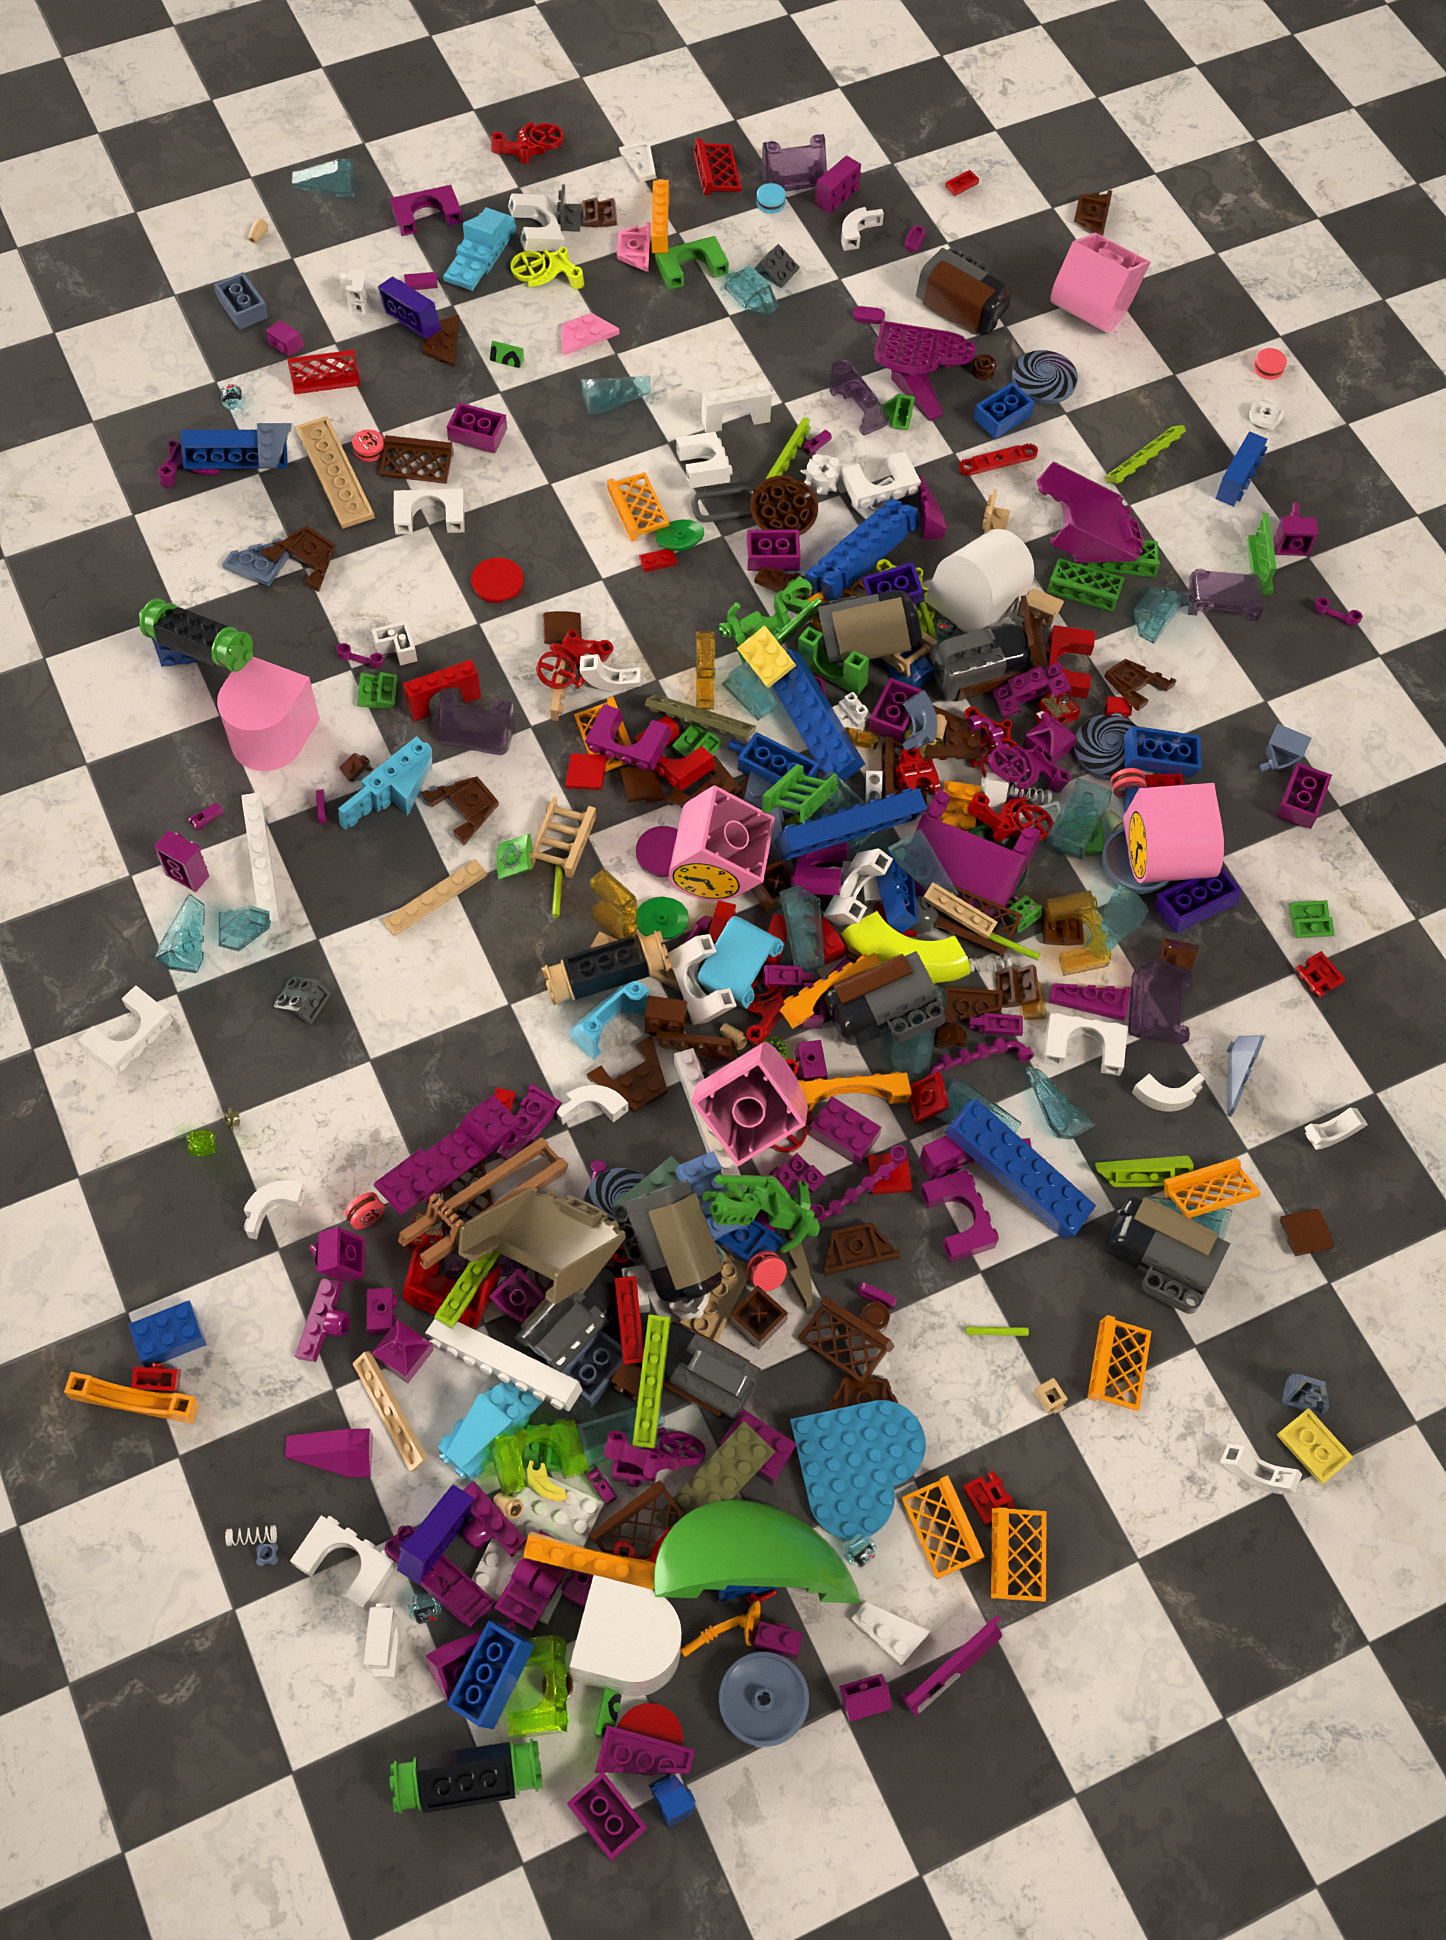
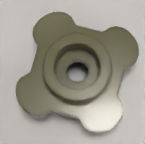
[224,1107,240,1130]

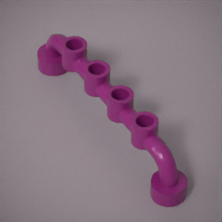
[968,715,1025,811]
[928,1038,1034,1075]
[810,1145,907,1222]

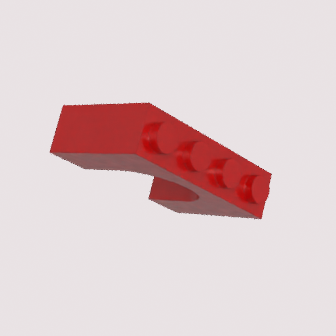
[1046,625,1096,699]
[403,659,481,722]
[633,715,715,791]
[708,900,792,965]

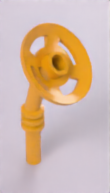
[680,1600,760,1657]

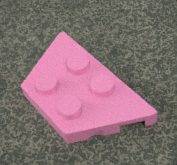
[617,222,651,272]
[562,313,620,355]

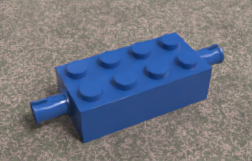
[728,732,820,795]

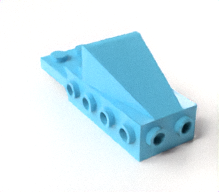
[443,208,516,291]
[338,736,432,830]
[438,1382,545,1482]

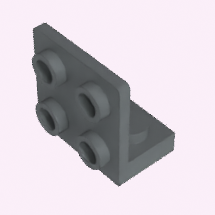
[557,184,582,232]
[752,243,800,288]
[273,976,331,1025]

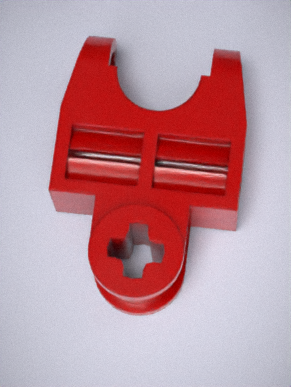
[894,747,940,795]

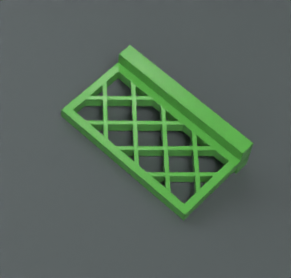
[1247,513,1277,595]
[1087,540,1160,577]
[1047,558,1125,612]

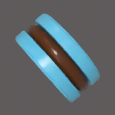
[756,183,786,214]

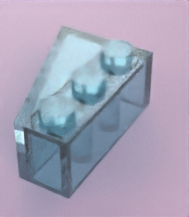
[722,661,779,721]
[218,905,271,952]

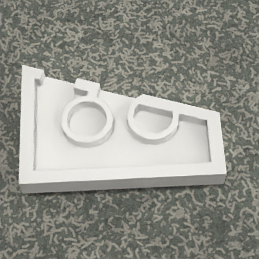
[851,1602,930,1666]

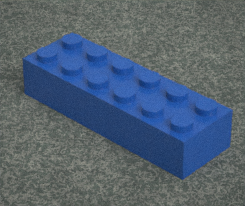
[181,429,288,469]

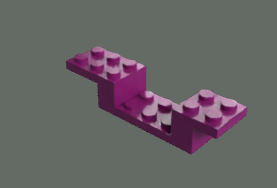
[373,1095,520,1215]

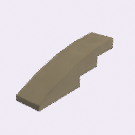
[785,1228,812,1314]

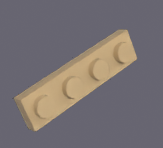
[550,659,570,721]
[922,882,998,939]

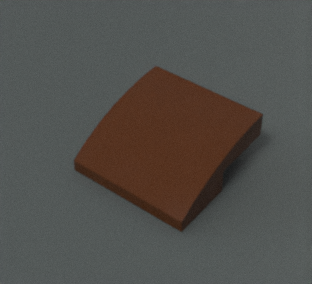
[582,197,617,227]
[543,611,582,645]
[620,766,664,803]
[1041,907,1084,946]
[995,964,1040,1008]
[1280,1208,1334,1257]

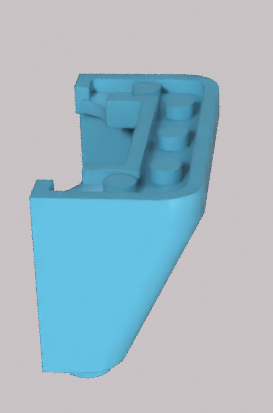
[698,916,784,1009]
[570,981,649,1060]

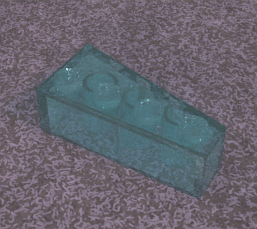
[779,885,825,972]
[577,1404,665,1470]

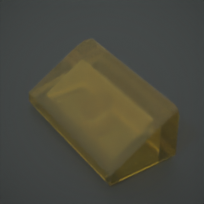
[845,727,880,750]
[1022,981,1047,1020]

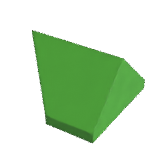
[881,393,915,430]

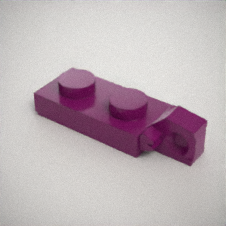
[764,965,814,987]
[968,1013,1023,1036]

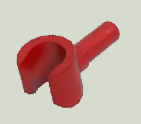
[746,1589,777,1607]

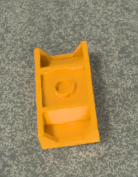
[939,780,981,832]

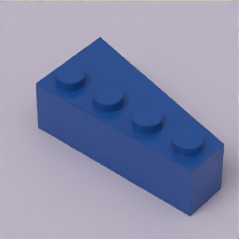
[875,851,918,934]

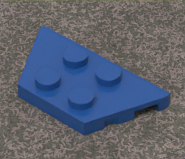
[715,1219,787,1264]

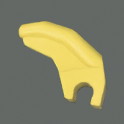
[527,1460,568,1502]

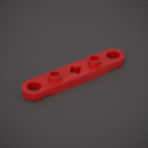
[959,443,1038,476]

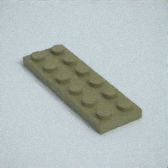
[645,694,756,739]
[655,1421,776,1527]

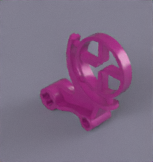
[158,440,220,488]
[988,745,1071,793]
[604,1427,706,1478]

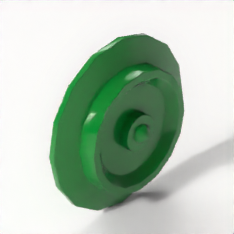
[655,519,705,551]
[634,896,689,940]

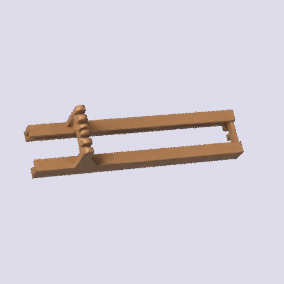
[398,1137,569,1270]

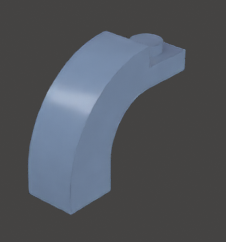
[902,690,937,750]

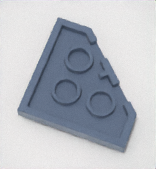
[222,538,291,586]

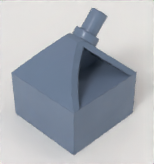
[1259,724,1312,772]

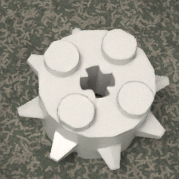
[800,454,843,495]

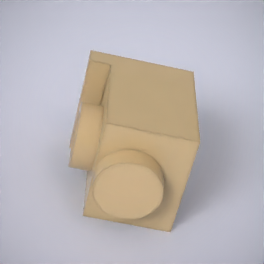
[1033,1378,1068,1414]

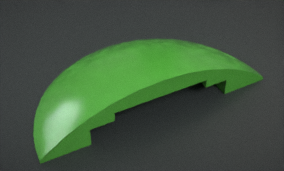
[654,1500,861,1603]

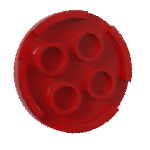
[471,557,524,603]
[617,1703,683,1776]

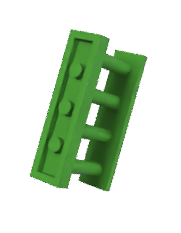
[762,764,839,823]

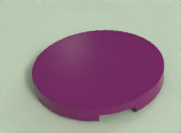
[636,826,678,877]

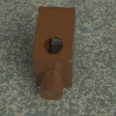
[1159,938,1199,970]

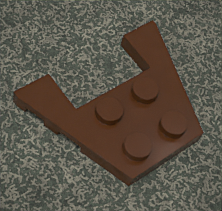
[262,526,335,592]
[1104,659,1177,711]
[925,705,980,761]
[665,755,743,808]
[422,776,499,846]
[587,1036,668,1113]

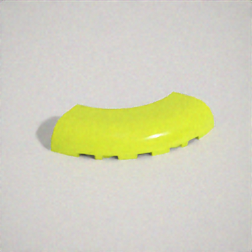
[841,911,971,984]

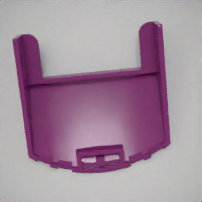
[1037,461,1144,563]
[903,789,1041,920]

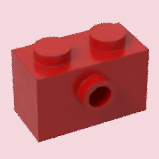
[131,1363,181,1391]

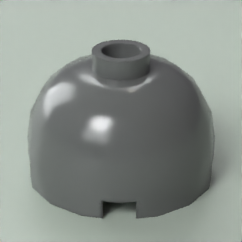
[909,896,939,934]

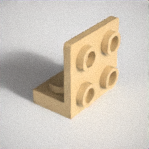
[981,489,1010,534]
[1018,588,1064,628]

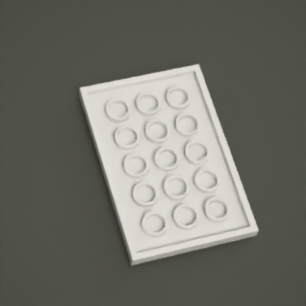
[471,1468,605,1625]

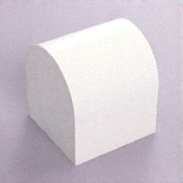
[924,529,1034,633]
[570,1575,681,1697]

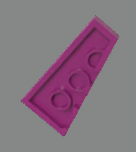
[1048,983,1131,1021]
[497,1084,562,1161]
[595,1725,695,1774]

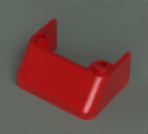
[403,1235,502,1329]

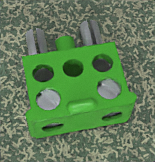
[1003,893,1042,933]

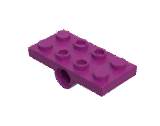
[494,1530,569,1632]

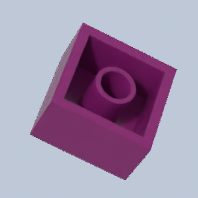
[1273,503,1318,556]
[1023,712,1077,764]
[309,1227,365,1283]
[372,1320,434,1383]

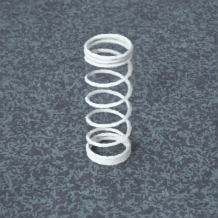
[1010,782,1052,805]
[968,955,1012,973]
[226,1525,277,1546]

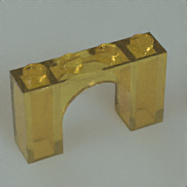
[695,631,716,710]
[590,868,637,940]
[1045,890,1112,976]

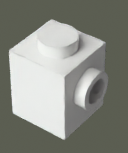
[862,1347,891,1378]

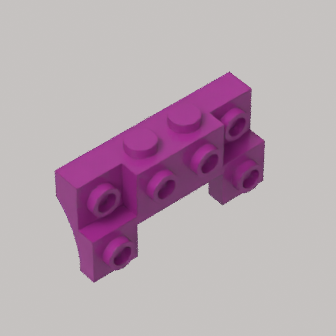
[992,662,1071,720]
[755,1153,827,1231]

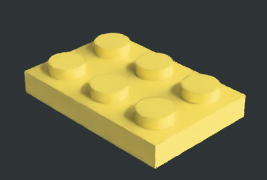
[737,626,796,688]
[1277,1408,1354,1485]

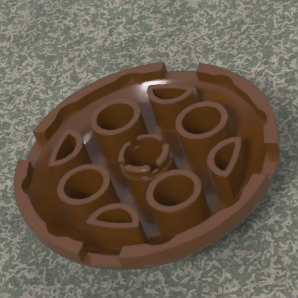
[750,476,818,536]

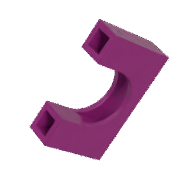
[390,185,463,236]
[585,704,672,771]
[791,841,849,895]
[920,1169,999,1263]

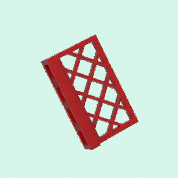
[694,139,742,195]
[287,350,361,395]
[615,1276,644,1364]

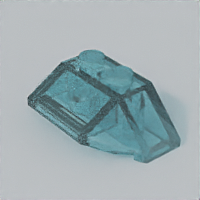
[725,265,779,315]
[1133,587,1188,644]
[890,1020,936,1085]

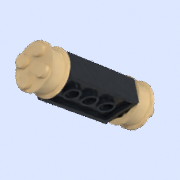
[542,931,672,1006]

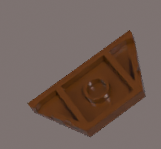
[1074,190,1112,236]
[423,315,460,367]
[824,1222,901,1276]
[825,1376,898,1412]

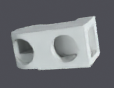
[864,770,882,805]

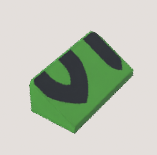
[490,340,524,368]
[595,1688,622,1739]

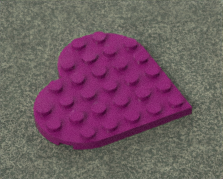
[874,320,976,376]

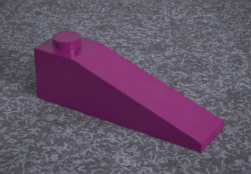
[891,372,943,421]
[918,475,947,540]
[488,1268,546,1323]
[285,1428,373,1478]
[425,1620,517,1703]

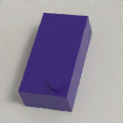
[378,276,441,339]
[1155,867,1242,934]
[397,1484,474,1584]

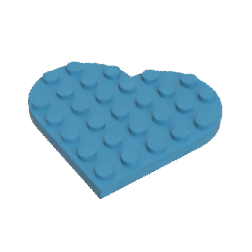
[790,1400,926,1540]

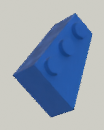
[648,1774,696,1828]

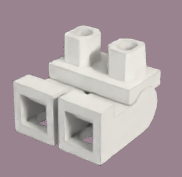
[340,268,369,315]
[832,692,871,739]

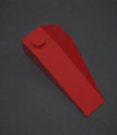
[792,896,845,971]

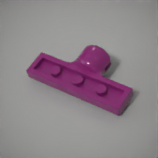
[294,1279,351,1362]
[461,1480,527,1558]

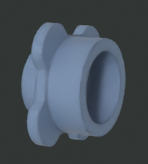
[256,1543,278,1566]

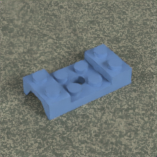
[675,1151,748,1241]

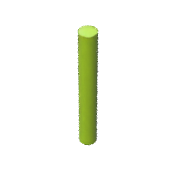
[552,865,563,918]
[988,932,1040,961]
[966,1327,1029,1336]

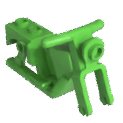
[718,576,822,670]
[703,1175,820,1253]

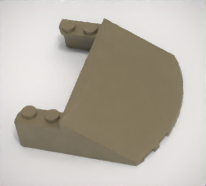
[458,1188,626,1304]

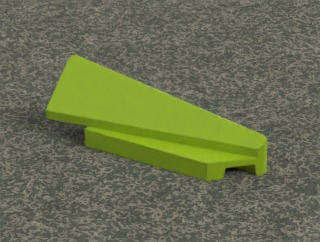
[1095,1156,1193,1187]

